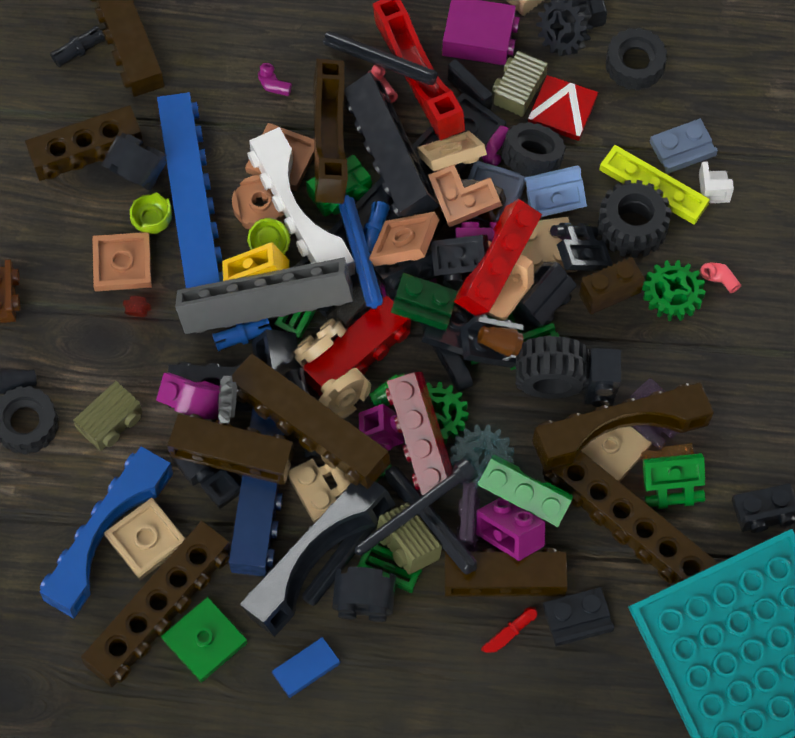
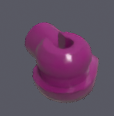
[258,63,292,97]

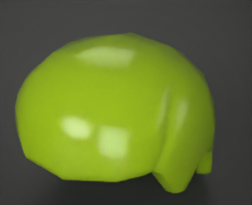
[130,192,172,234]
[247,218,291,254]

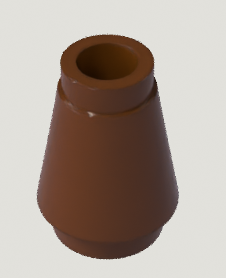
[477,326,523,357]

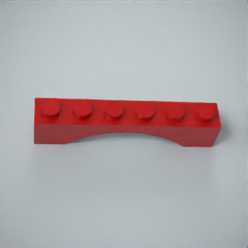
[372,0,465,141]

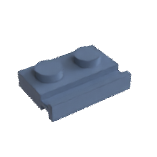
[650,118,718,174]

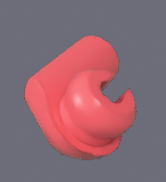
[368,65,398,103]
[700,263,741,293]

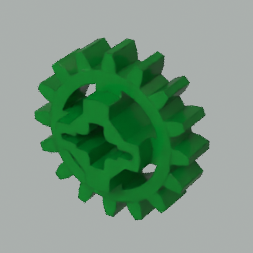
[642,260,706,321]
[427,382,469,444]

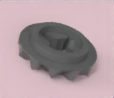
[218,376,237,424]

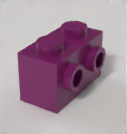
[476,497,545,561]

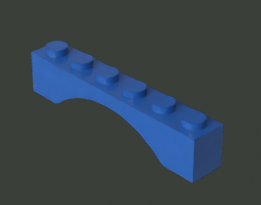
[39,446,173,619]

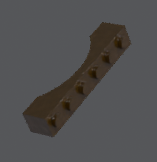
[313,59,348,204]
[532,382,714,471]

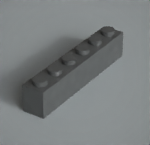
[175,257,353,334]

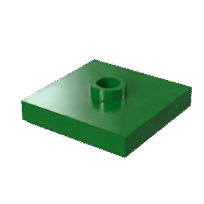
[161,597,248,683]

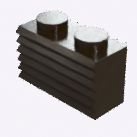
[579,257,644,315]

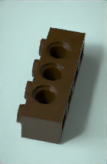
[25,105,144,181]

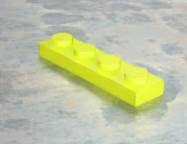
[599,145,710,225]

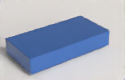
[272,637,340,698]

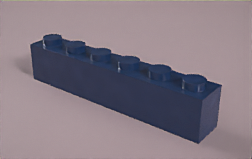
[229,407,291,576]

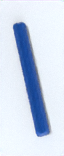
[338,195,383,309]

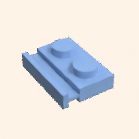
[524,165,587,217]

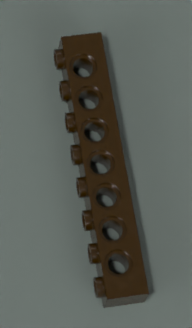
[542,451,718,584]

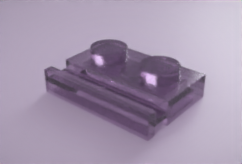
[457,483,480,552]

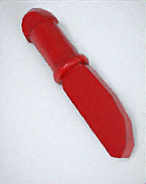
[481,607,538,653]

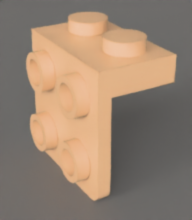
[457,241,534,321]

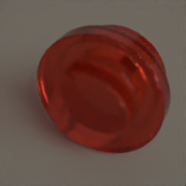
[123,296,152,317]

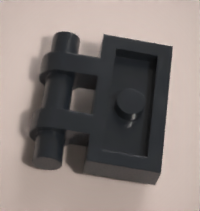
[550,223,613,271]

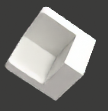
[699,162,734,203]

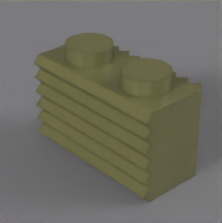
[492,50,548,117]
[73,381,142,451]
[377,502,442,574]

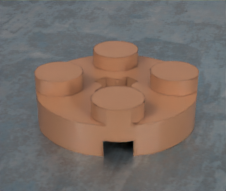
[232,175,285,229]

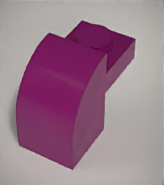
[156,372,220,419]

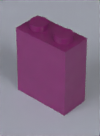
[442,0,520,65]

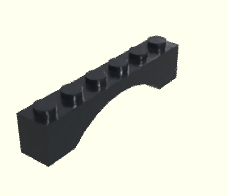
[240,482,396,637]

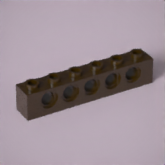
[81,521,231,688]

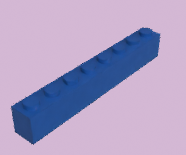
[157,92,223,288]

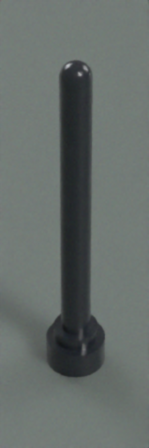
[355,458,478,556]

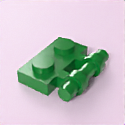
[643,453,705,509]

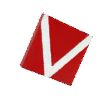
[528,75,598,141]

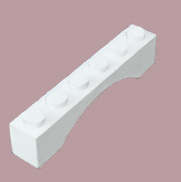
[247,127,355,276]

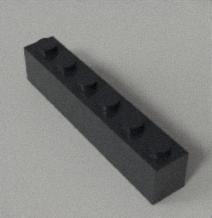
[344,72,440,218]

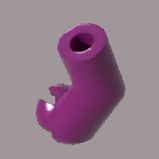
[482,126,508,166]

